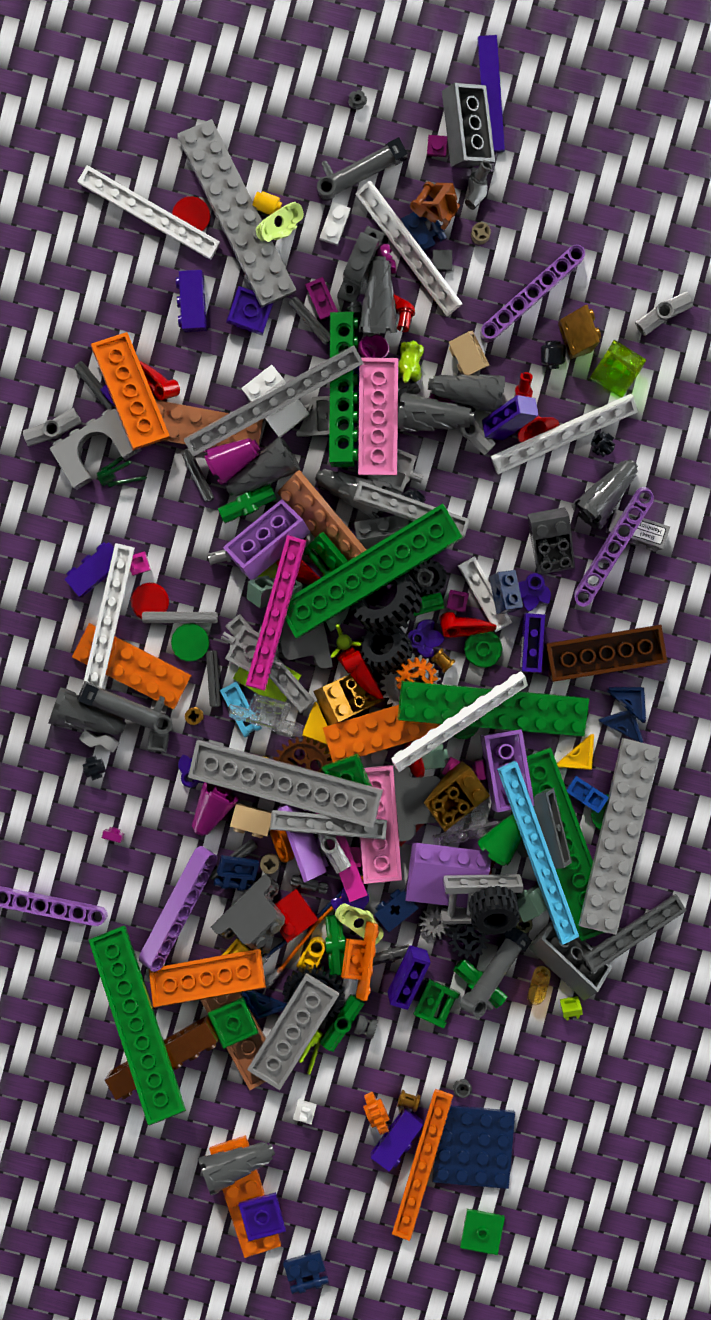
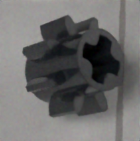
[591,432,615,457]
[83,756,106,781]

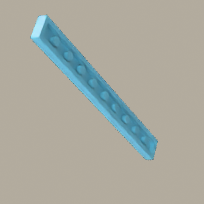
[497,761,579,945]

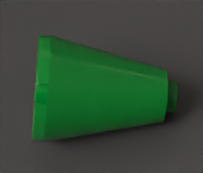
[478,813,522,866]

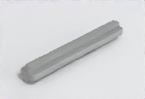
[142,612,218,623]

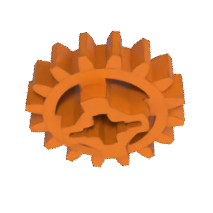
[395,657,438,689]
[363,1092,390,1135]

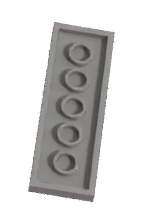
[247,973,339,1090]

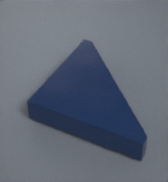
[608,687,646,723]
[598,710,643,743]
[241,990,287,1020]

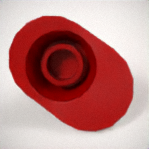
[518,416,560,442]

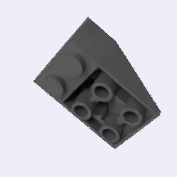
[527,507,575,574]

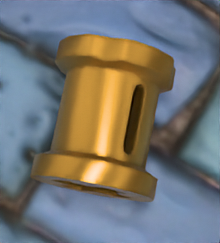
[431,648,455,673]
[185,707,204,725]
[397,1090,420,1112]

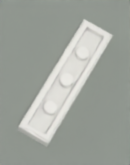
[458,556,512,632]

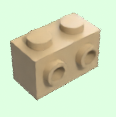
[449,331,490,375]
[230,803,271,838]

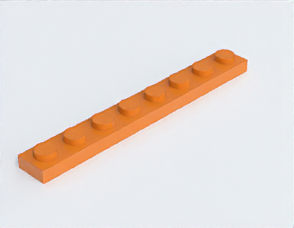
[392,1089,454,1241]

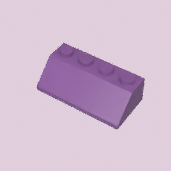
[223,499,311,580]
[480,729,535,812]
[278,804,329,882]

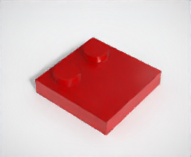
[275,889,319,943]

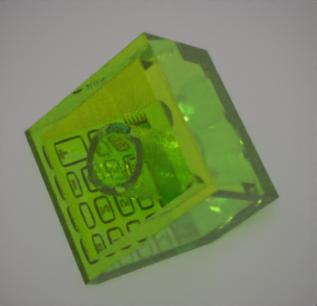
[590,340,646,398]

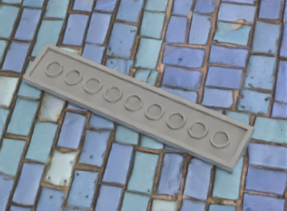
[177,119,296,308]
[578,738,660,935]
[188,740,383,828]

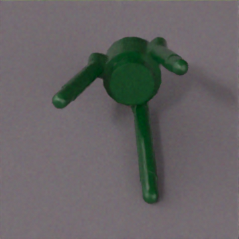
[97,456,147,488]

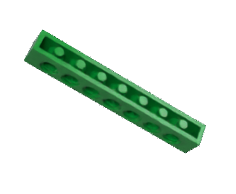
[329,312,359,467]

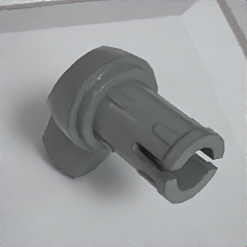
[465,160,492,210]

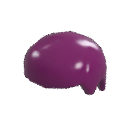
[375,244,396,274]
[358,334,389,358]

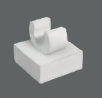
[293,1099,316,1124]

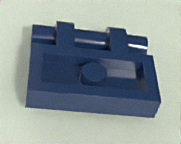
[401,212,447,251]
[214,855,259,891]
[283,1250,329,1294]

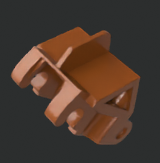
[410,181,460,230]

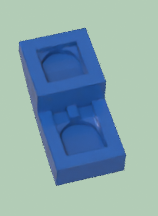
[566,775,609,813]

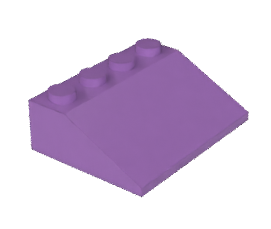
[405,843,491,908]

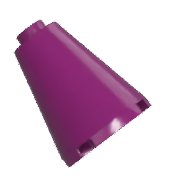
[204,438,260,485]
[192,782,238,836]

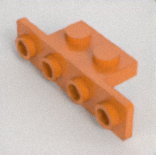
[341,921,379,1001]

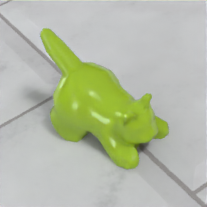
[398,340,424,383]

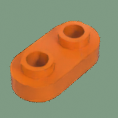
[270,830,294,863]

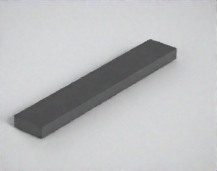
[581,894,687,973]

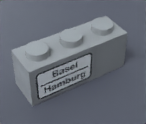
[606,509,670,552]

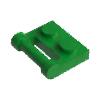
[303,532,348,576]
[413,979,461,1028]

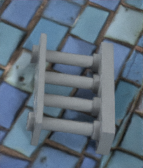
[440,874,523,924]

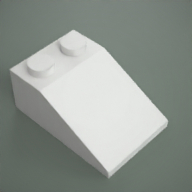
[241,365,310,437]

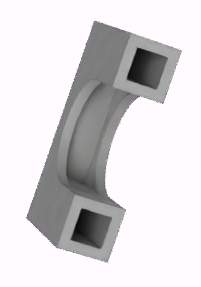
[50,408,142,490]

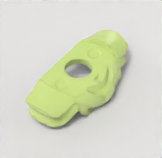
[256,202,304,242]
[335,903,384,945]

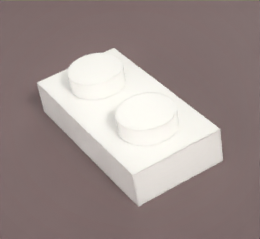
[320,202,351,246]

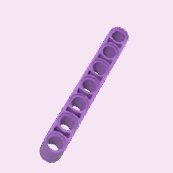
[480,245,585,342]
[574,487,654,607]
[139,846,218,972]
[0,886,108,926]

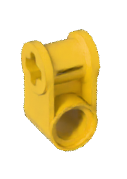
[296,936,326,969]

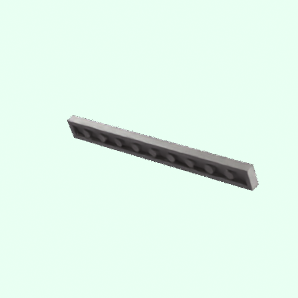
[184,345,364,457]

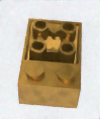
[558,304,601,359]
[313,665,385,725]
[424,761,490,831]

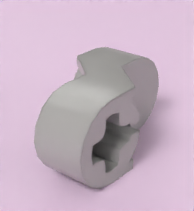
[79,730,120,752]

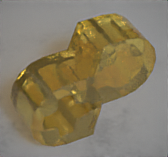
[527,966,551,1005]

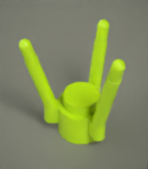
[331,624,361,658]
[299,1030,323,1075]

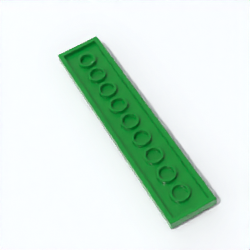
[285,504,463,639]
[397,681,589,736]
[526,748,605,941]
[89,926,186,1126]

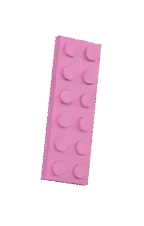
[358,358,398,476]
[360,765,402,884]

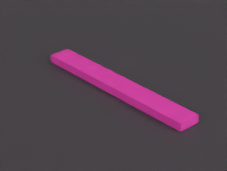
[246,535,306,691]
[296,754,368,902]

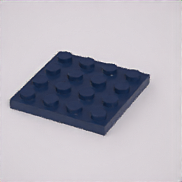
[432,1105,515,1189]

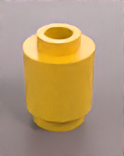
[253,191,282,215]

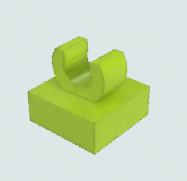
[559,996,583,1021]

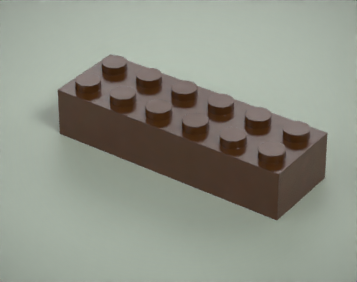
[544,625,668,682]
[104,1015,219,1100]

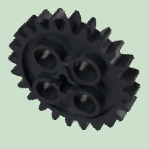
[282,964,345,1022]

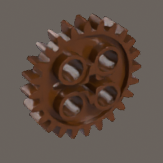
[273,737,333,773]

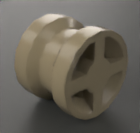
[471,222,491,245]
[260,853,280,874]

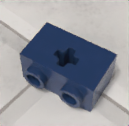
[489,570,523,614]
[374,888,419,932]

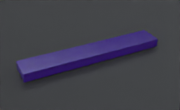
[477,35,505,152]

